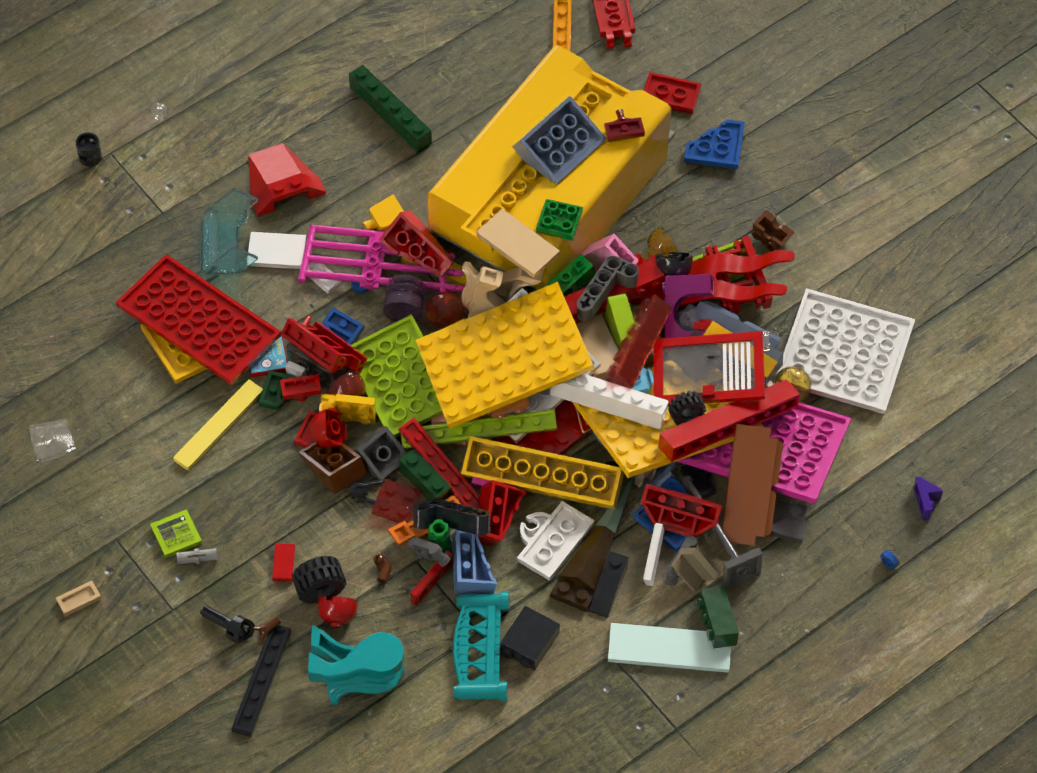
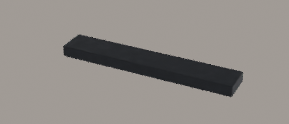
[232,625,291,737]

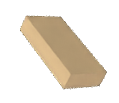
[56,581,102,617]

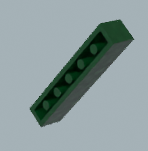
[349,65,432,153]

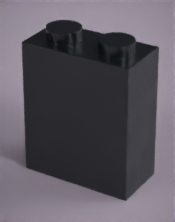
[500,606,560,670]

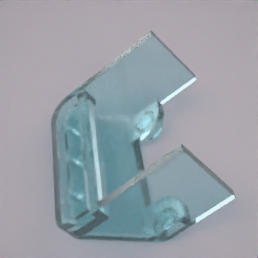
[201,188,258,274]

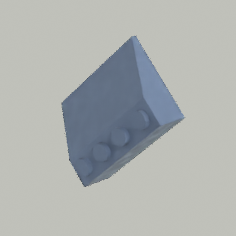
[512,96,607,185]

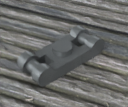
[666,536,697,586]
[407,537,450,566]

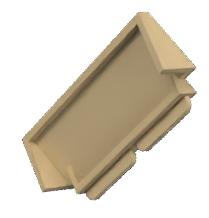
[576,313,625,381]

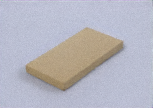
[477,209,560,278]

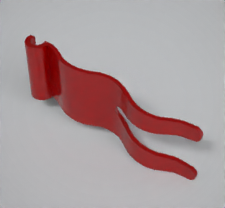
[629,250,795,307]

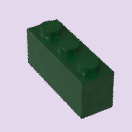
[399,449,452,500]
[697,586,739,649]

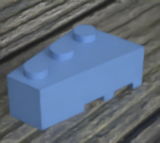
[452,530,497,594]

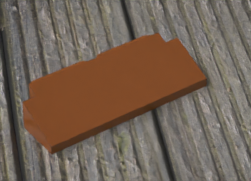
[722,424,783,546]

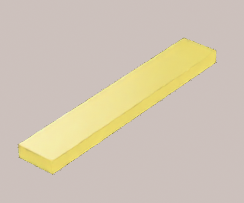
[173,380,263,471]

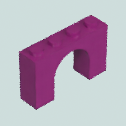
[662,274,714,354]

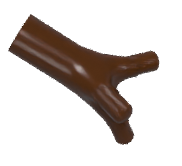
[253,616,281,646]

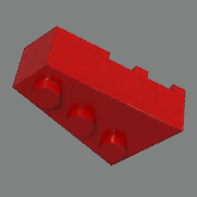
[478,480,527,546]

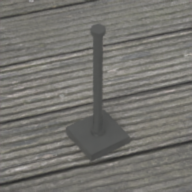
[681,475,763,590]

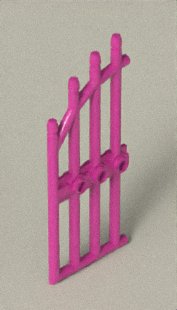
[298,225,465,297]

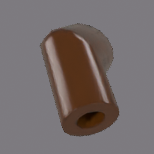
[373,554,392,584]

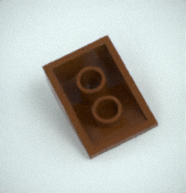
[299,442,367,494]

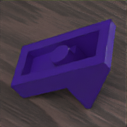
[913,476,943,520]

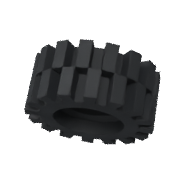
[668,391,706,426]

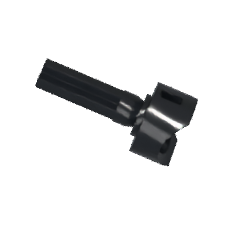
[200,605,255,644]

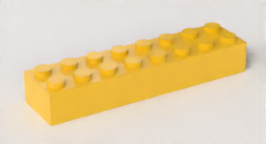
[461,436,624,510]

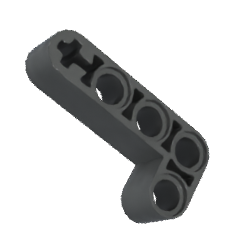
[577,256,639,322]

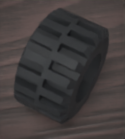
[292,556,347,604]

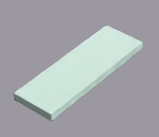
[608,623,731,673]

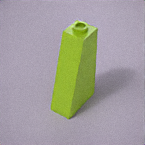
[605,294,646,368]

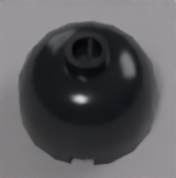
[655,252,693,276]

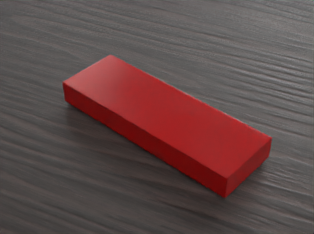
[410,551,453,606]

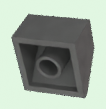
[352,426,407,480]

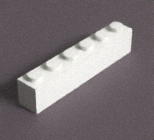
[550,374,669,430]

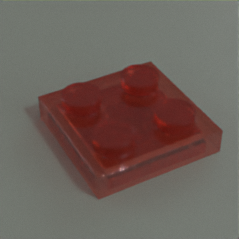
[372,478,422,523]

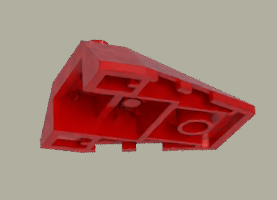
[249,143,326,217]

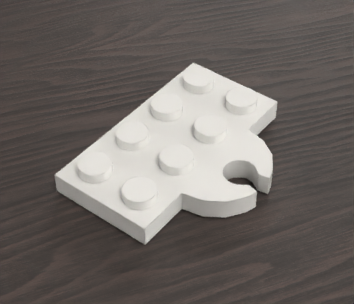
[517,501,595,581]

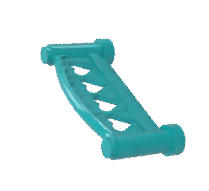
[453,591,510,702]

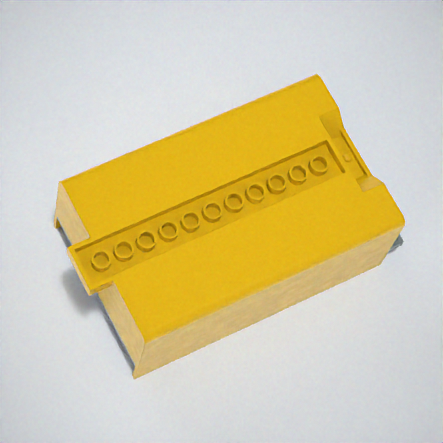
[428,45,675,290]

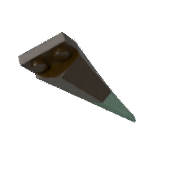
[550,477,633,612]

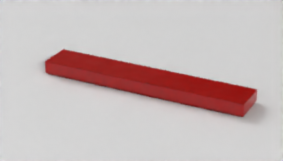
[398,418,480,508]

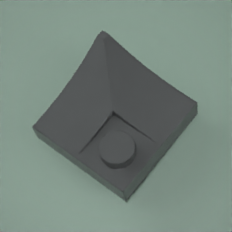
[770,501,807,543]

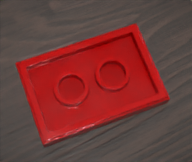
[644,72,702,114]

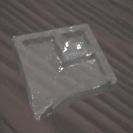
[29,418,76,463]

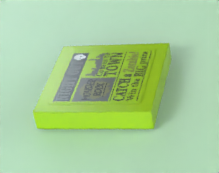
[150,509,202,559]

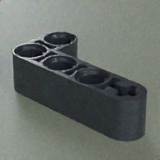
[413,498,490,535]

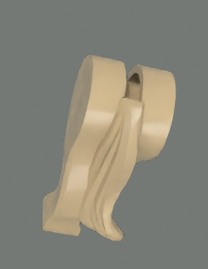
[461,262,543,318]

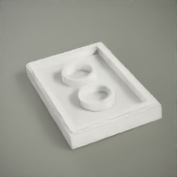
[247,232,307,269]

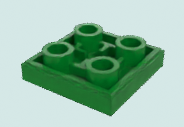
[536,199,583,241]

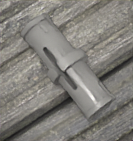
[177,548,218,565]

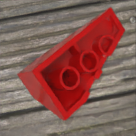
[379,210,454,276]

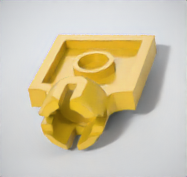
[319,394,376,424]

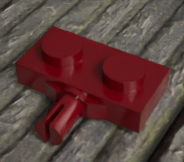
[604,109,645,142]

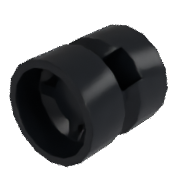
[76,132,102,167]

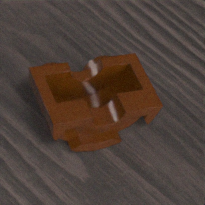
[751,210,795,251]

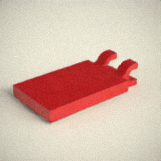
[592,0,635,49]

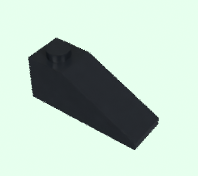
[589,551,629,618]

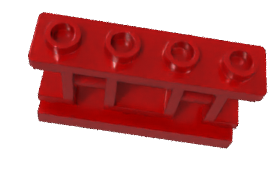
[703,236,773,314]
[280,318,367,374]

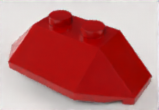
[641,484,722,537]

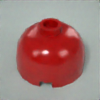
[310,408,347,448]
[318,596,358,628]

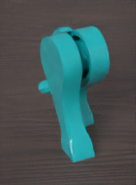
[308,625,405,705]

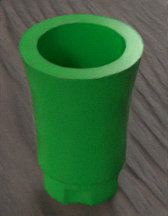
[427,519,452,553]

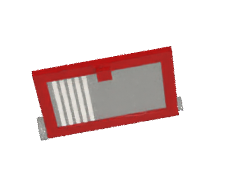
[649,331,770,405]

